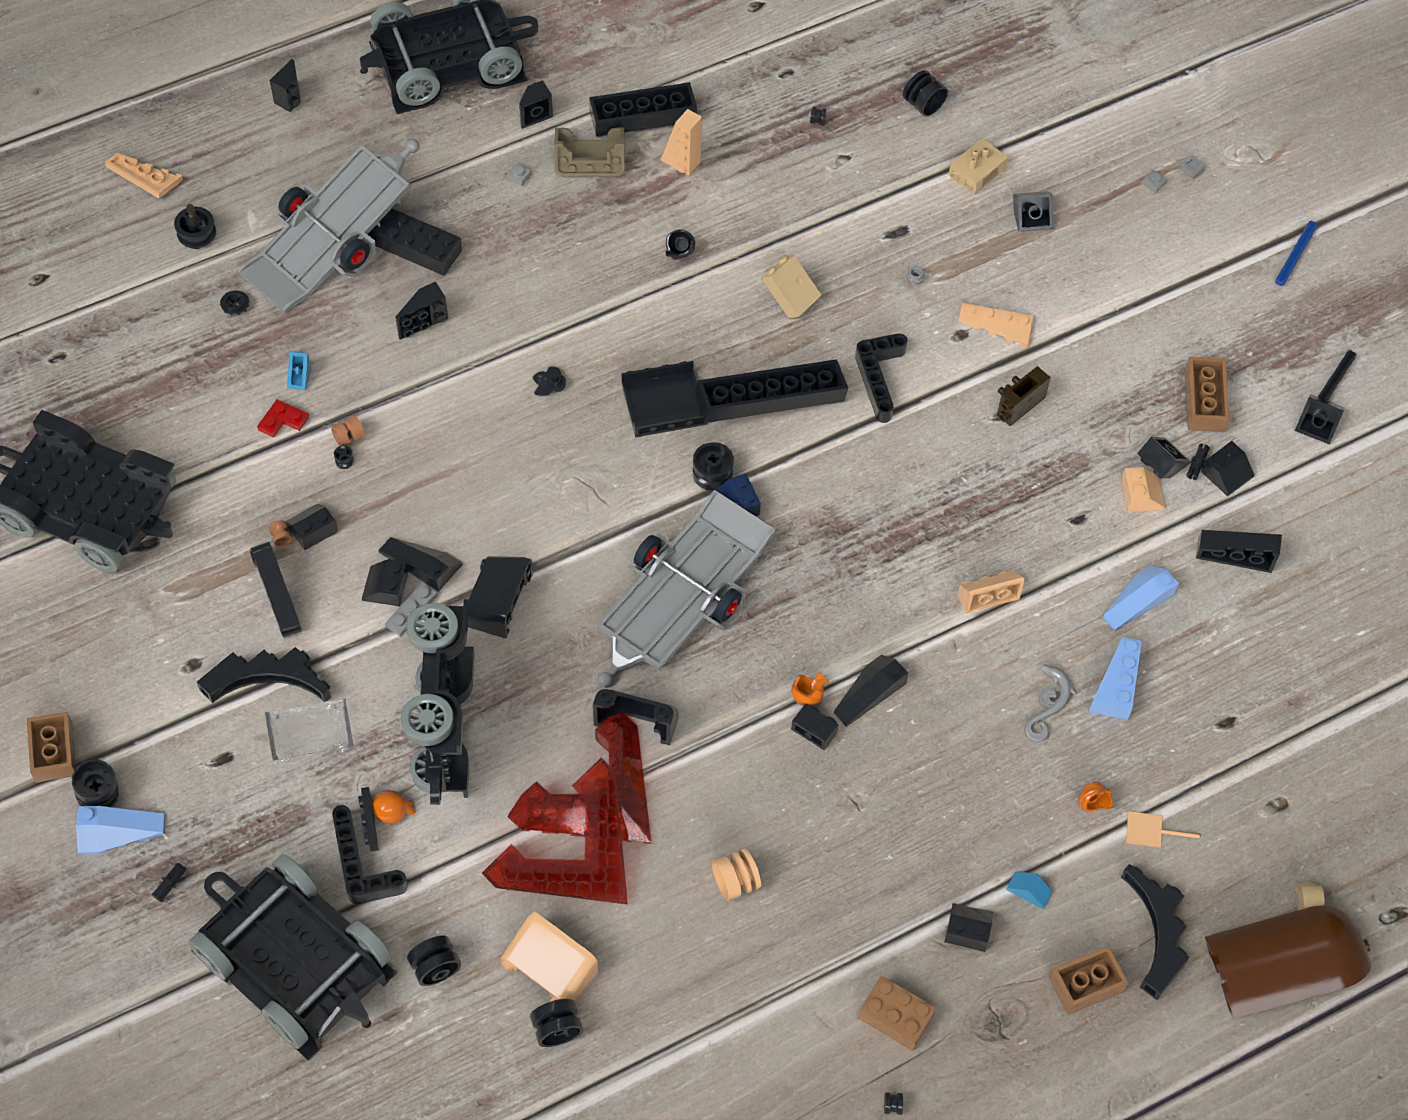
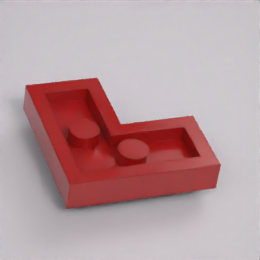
[257,399,309,438]

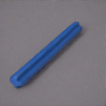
[1275,220,1317,286]

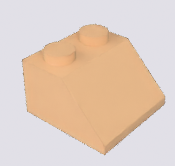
[1121,467,1165,512]

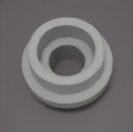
[907,266,925,284]

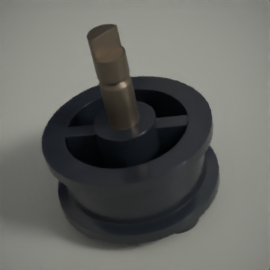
[174,204,216,249]

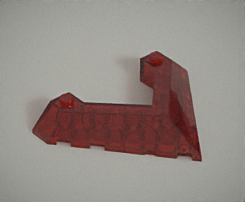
[508,713,651,844]
[482,757,628,905]

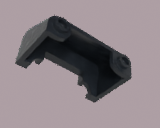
[468,556,533,639]
[593,689,679,746]

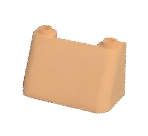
[501,911,598,1002]

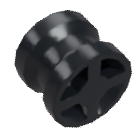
[810,106,827,126]
[334,445,354,469]
[884,1092,903,1115]

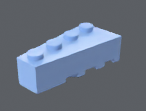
[1089,637,1142,720]

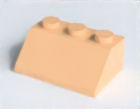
[958,571,1025,614]

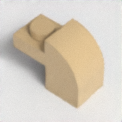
[1294,881,1325,910]

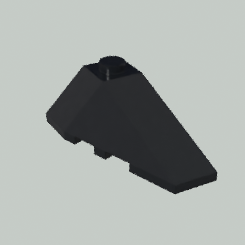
[378,537,463,592]
[834,655,908,727]

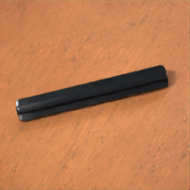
[1318,350,1356,401]

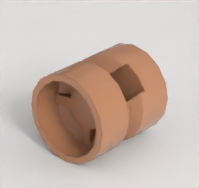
[331,415,366,446]

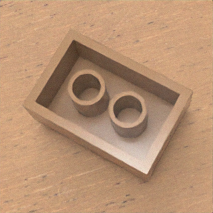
[26,712,76,783]
[1049,946,1128,1015]
[858,976,936,1051]

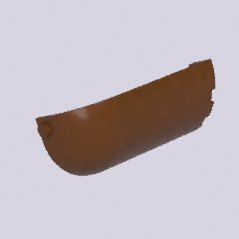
[1205,906,1371,1019]

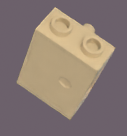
[948,138,1008,195]
[762,255,821,318]

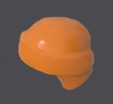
[791,672,829,706]
[1078,782,1113,812]
[372,790,415,825]

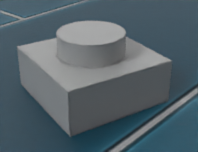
[1179,155,1205,178]
[507,163,531,186]
[1142,170,1167,193]

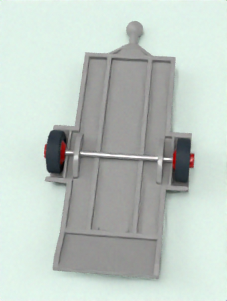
[237,139,420,313]
[597,490,777,687]

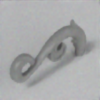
[1024,664,1076,742]

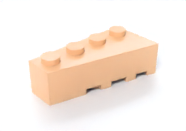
[661,109,702,175]

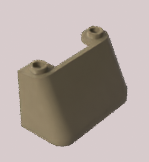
[554,128,624,177]

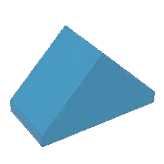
[287,351,311,390]
[1006,872,1052,909]

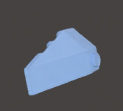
[1103,565,1179,631]
[76,806,165,854]

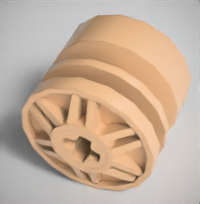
[711,848,761,901]

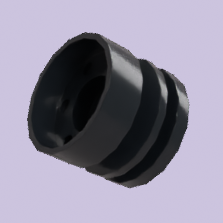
[902,70,949,117]
[72,759,119,807]

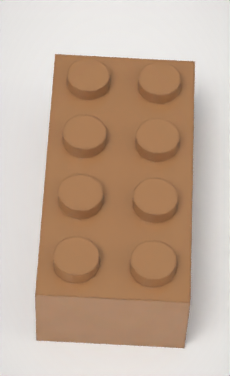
[1185,357,1229,432]

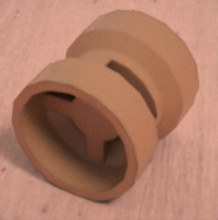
[269,520,293,547]

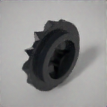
[220,290,249,316]

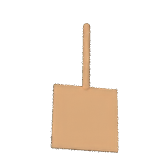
[1126,811,1200,848]

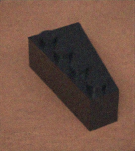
[1196,530,1282,573]

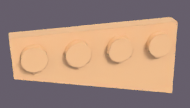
[105,153,183,199]
[959,303,1033,348]

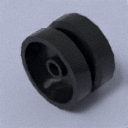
[692,442,734,491]
[407,935,461,986]
[530,999,583,1047]

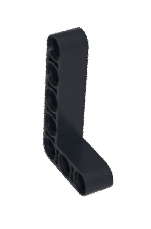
[855,333,908,423]
[250,541,302,638]
[332,805,408,904]

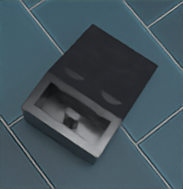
[395,281,448,340]

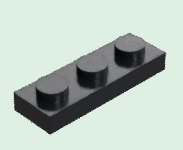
[358,787,379,852]

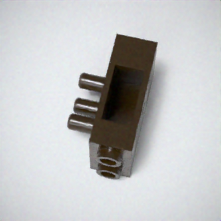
[997,366,1051,426]

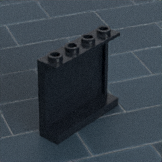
[621,361,707,438]

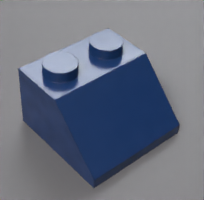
[716,474,761,516]

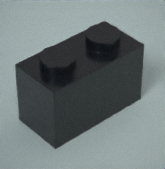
[791,703,839,750]

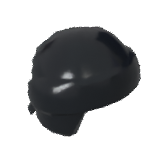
[665,229,695,260]

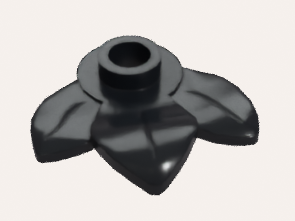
[532,366,566,396]

